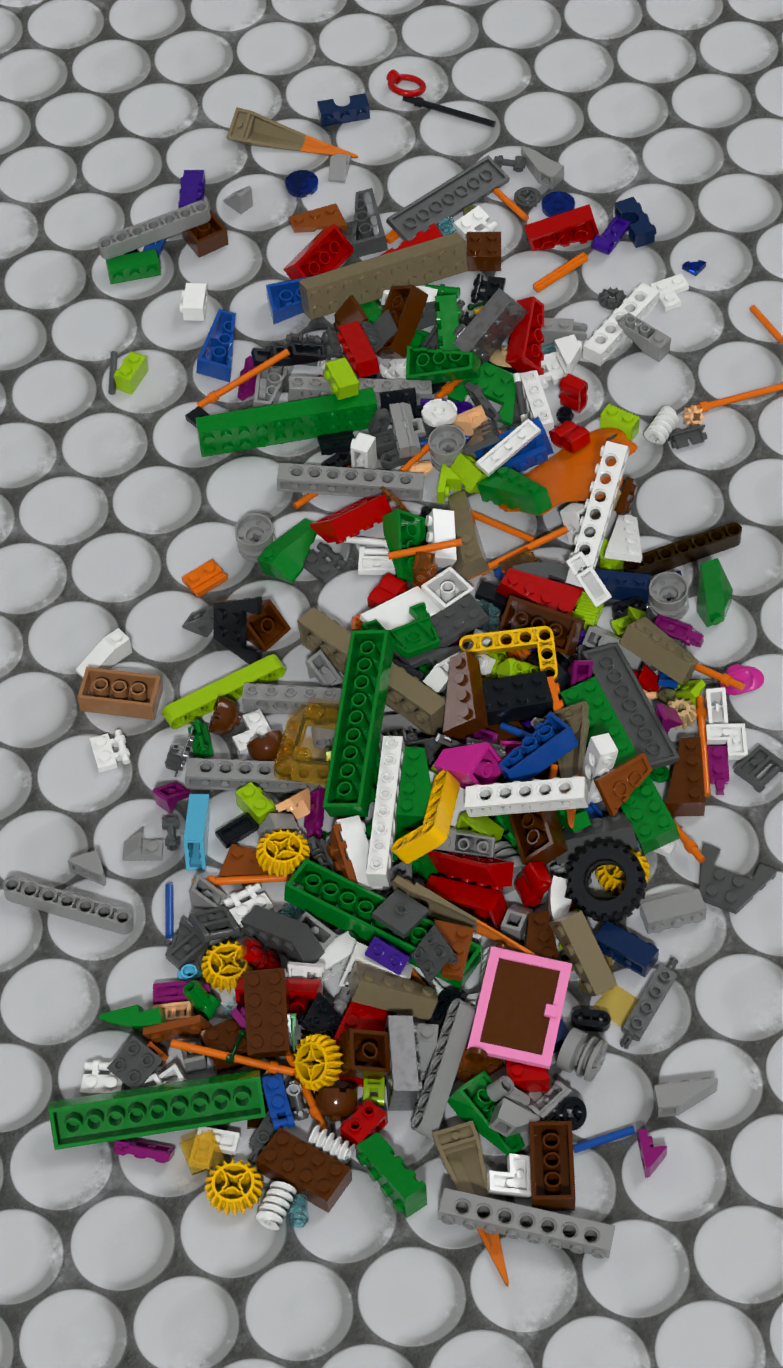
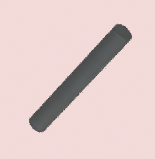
[108,351,118,395]

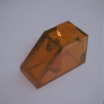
[457,1048,503,1083]

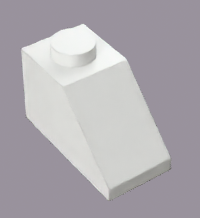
[554,334,582,374]

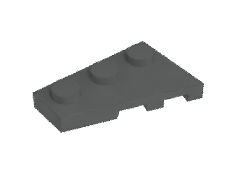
[463,420,500,455]

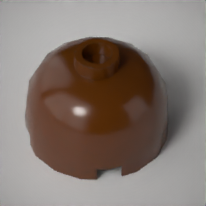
[209,696,242,735]
[247,730,287,762]
[315,1088,357,1122]

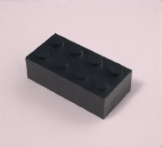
[482,671,553,726]

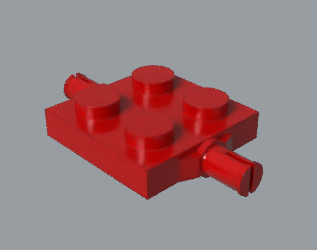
[241,938,281,970]

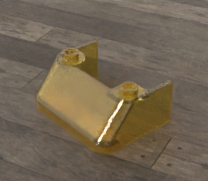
[273,703,339,786]

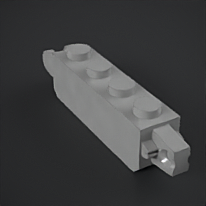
[503,318,588,346]

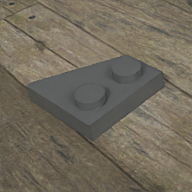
[463,381,501,422]
[165,918,210,970]

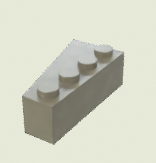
[548,910,617,996]

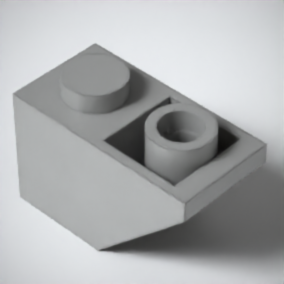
[501,904,533,944]
[488,1098,540,1137]

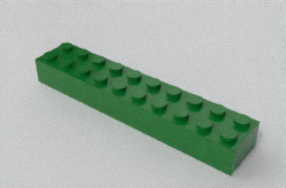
[195,388,377,457]
[323,630,395,817]
[560,676,680,855]
[284,859,483,989]
[48,1069,266,1150]

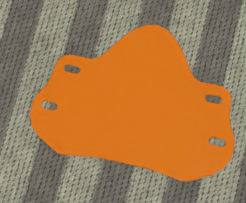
[498,428,638,516]

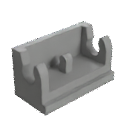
[527,1080,572,1121]

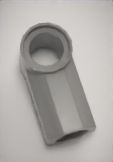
[486,1076,530,1109]

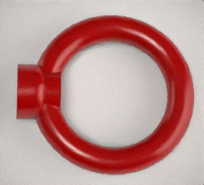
[387,69,426,97]

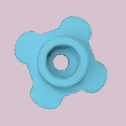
[177,964,202,981]

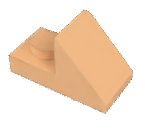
[451,405,487,436]
[275,787,310,820]

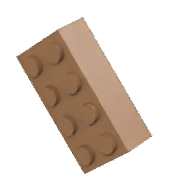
[77,667,163,720]

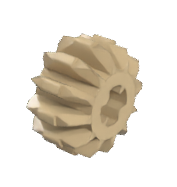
[667,697,697,730]

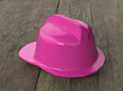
[719,664,764,695]

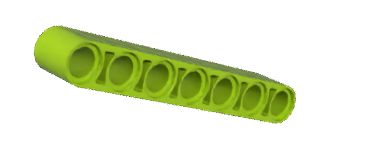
[162,654,286,729]

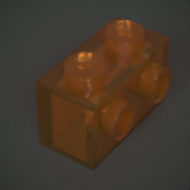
[412,551,438,589]

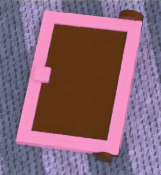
[466,944,572,1069]

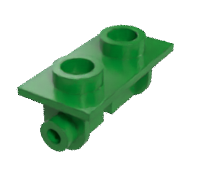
[188,719,214,758]

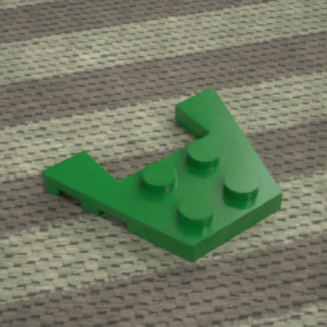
[447,361,516,427]
[361,602,440,659]

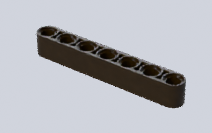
[623,522,742,576]

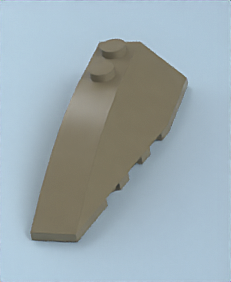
[448,490,490,580]

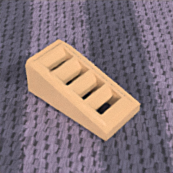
[153,1001,196,1022]

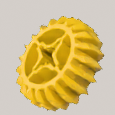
[256,828,310,878]
[596,846,650,896]
[201,940,257,994]
[292,1034,344,1091]
[205,1158,263,1216]

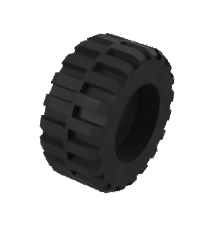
[567,842,647,922]

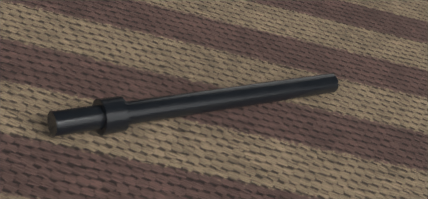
[403,96,496,128]

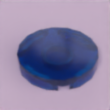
[285,170,319,198]
[541,191,575,217]

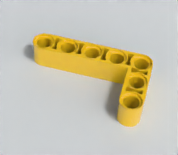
[459,626,558,682]
[391,770,460,864]

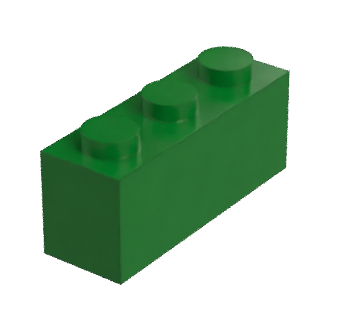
[106,249,161,284]

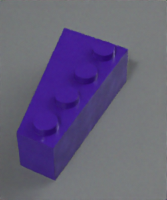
[178,170,206,208]

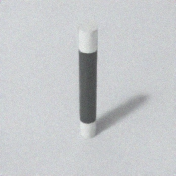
[513,373,528,423]

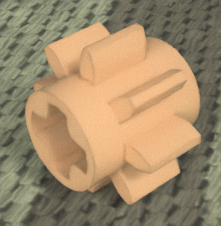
[681,405,705,426]

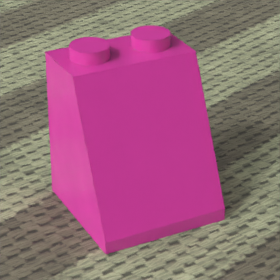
[433,742,502,789]

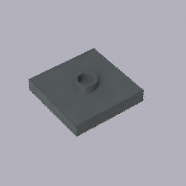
[372,888,430,939]

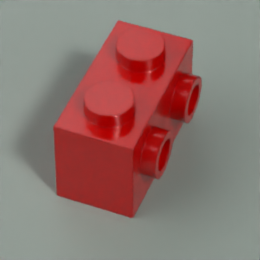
[340,1099,388,1150]

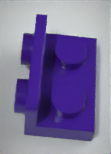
[365,936,413,975]

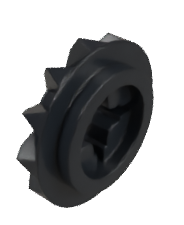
[555,1096,587,1131]

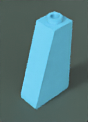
[183,794,210,870]

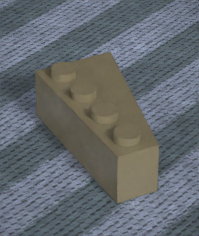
[619,617,699,685]
[348,959,438,1021]

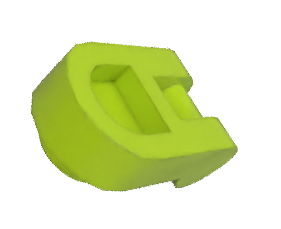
[363,1077,385,1107]

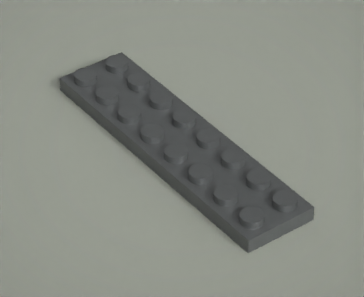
[386,155,510,241]
[581,643,680,769]

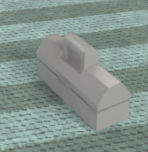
[389,402,426,459]

